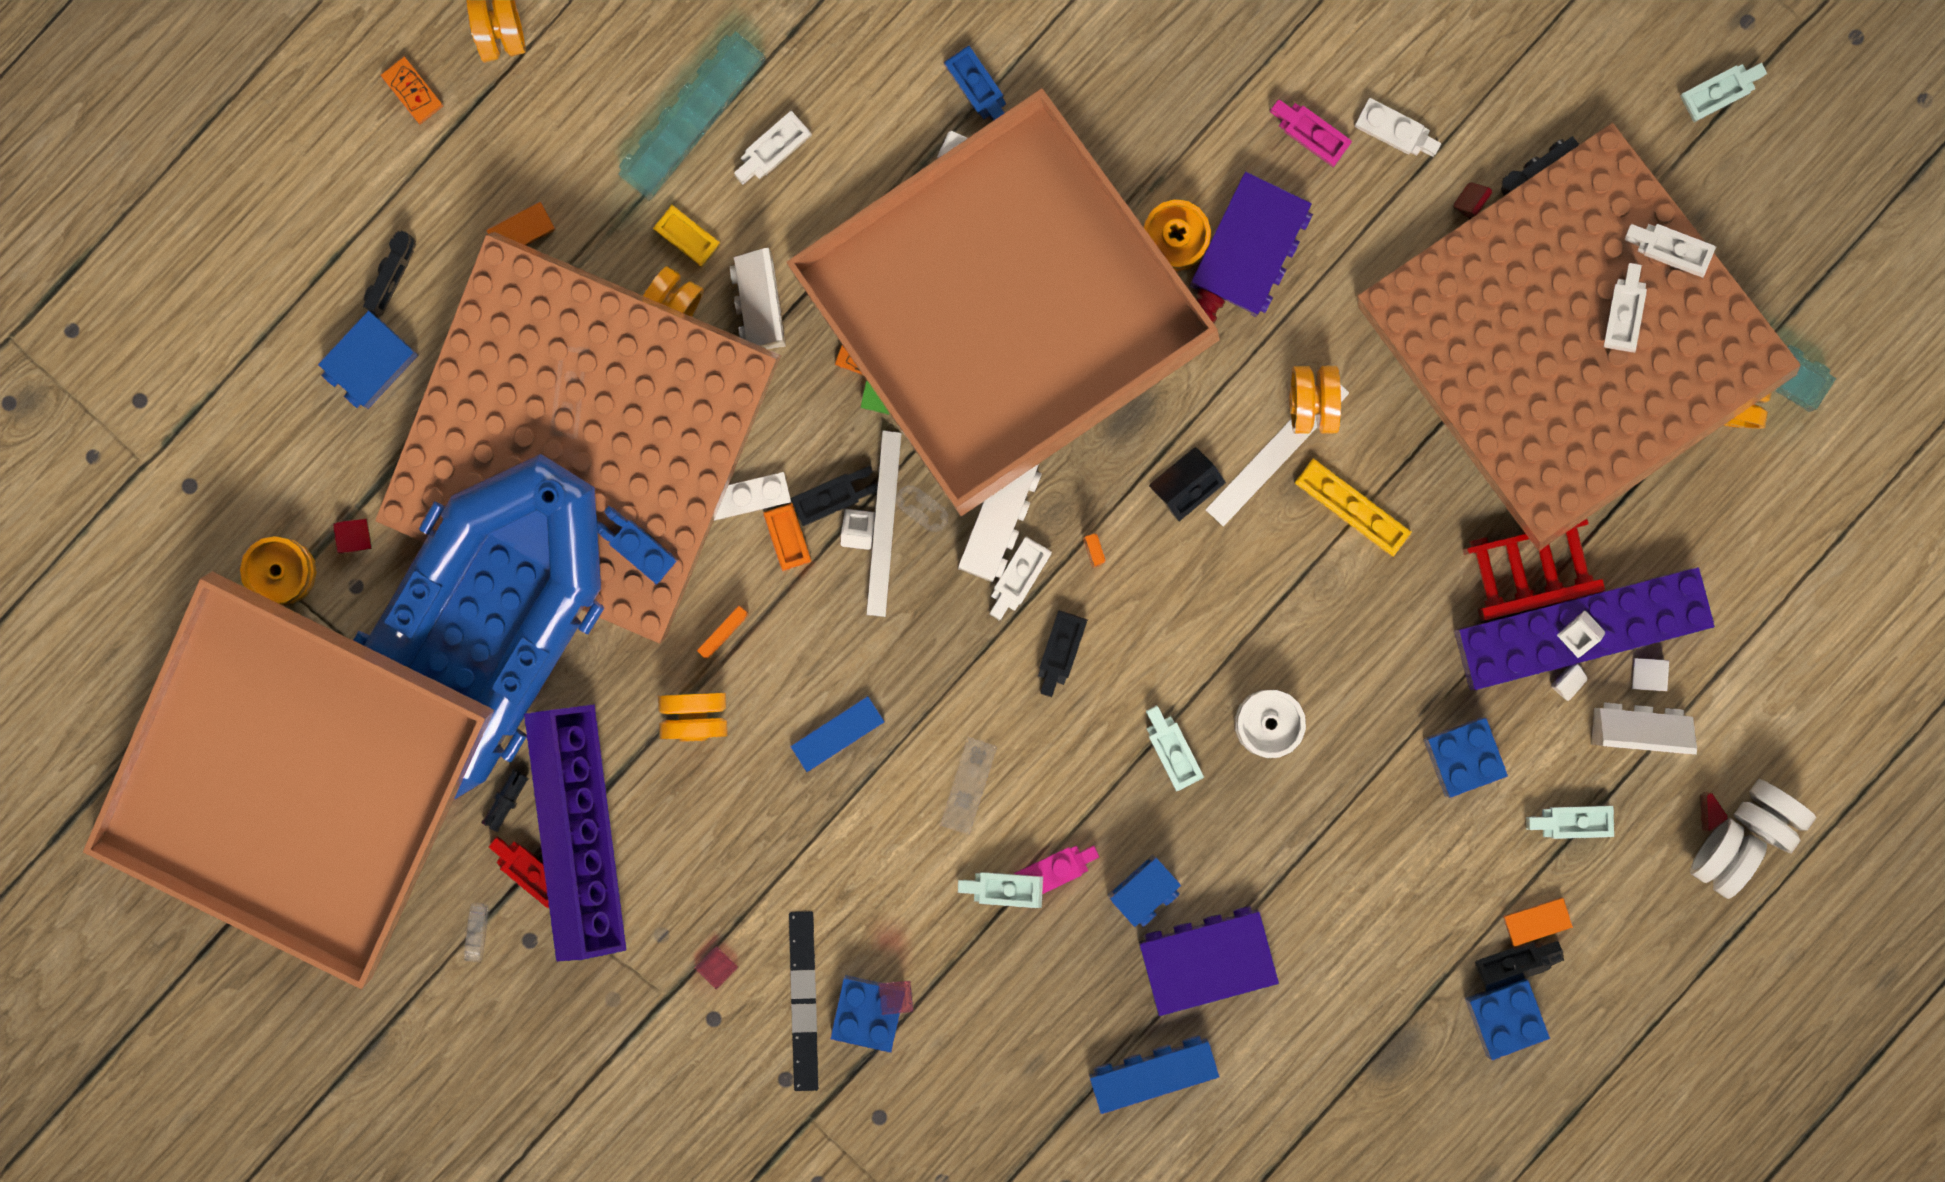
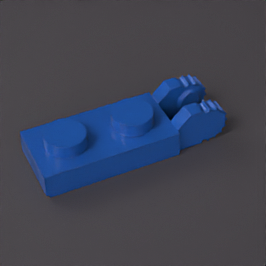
[597,506,678,585]

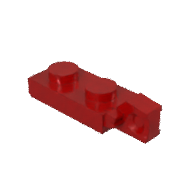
[488,836,549,909]

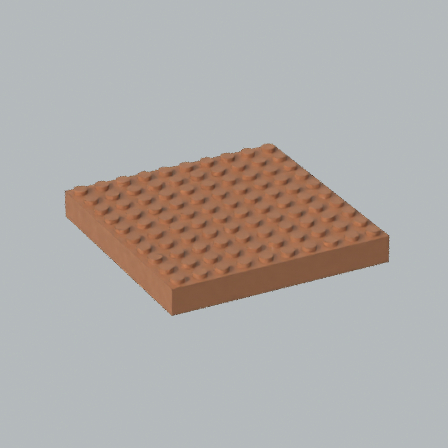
[786,88,1220,516]
[1357,123,1801,551]
[375,232,782,644]
[83,571,494,989]

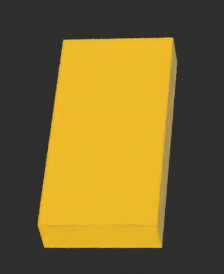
[653,205,721,267]

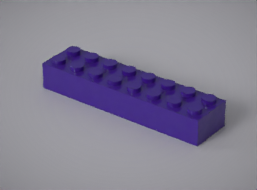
[1454,567,1715,690]
[524,704,627,962]

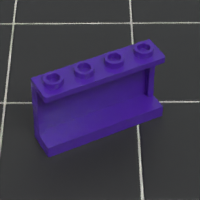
[1189,171,1313,317]
[1138,906,1279,1016]

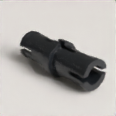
[481,769,530,832]

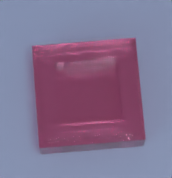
[695,946,738,990]
[878,980,913,1015]

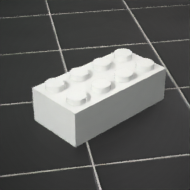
[958,464,1042,582]

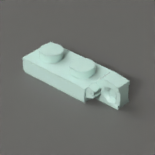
[1680,63,1767,122]
[1146,705,1204,791]
[1526,806,1614,839]
[958,872,1043,908]

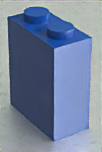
[318,310,419,409]

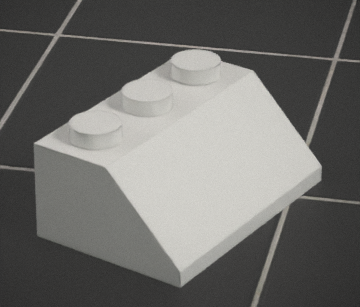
[730,248,786,349]
[1591,703,1697,755]

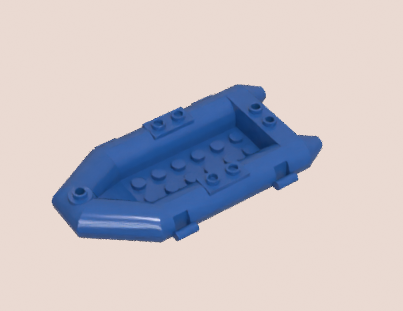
[353,454,605,799]

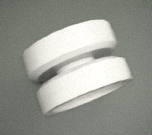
[1234,690,1306,758]
[1734,779,1817,853]
[1690,818,1767,899]

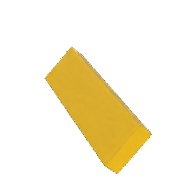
[1294,458,1412,557]

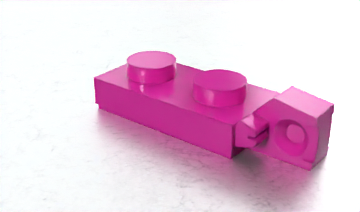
[1269,99,1352,167]
[1013,845,1099,894]

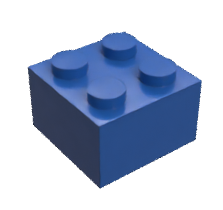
[1423,718,1508,798]
[1107,854,1181,927]
[830,975,905,1053]
[1464,979,1550,1060]

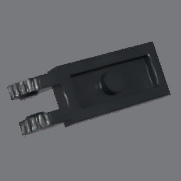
[1501,136,1579,196]
[363,230,416,316]
[790,466,878,527]

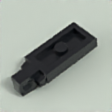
[1038,610,1088,698]
[1475,941,1564,992]

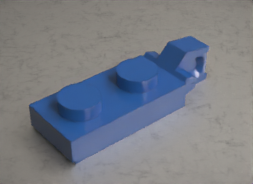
[944,46,1007,121]

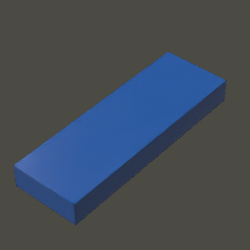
[790,696,885,772]

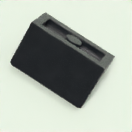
[1149,447,1226,521]

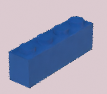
[1089,1036,1220,1114]

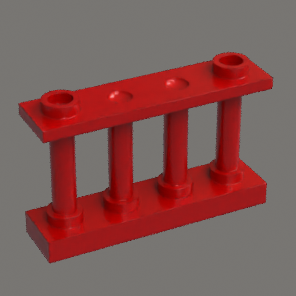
[1463,519,1605,621]

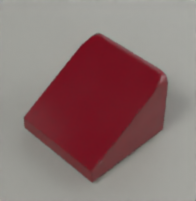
[1453,182,1492,219]
[333,519,372,554]
[1700,792,1728,831]

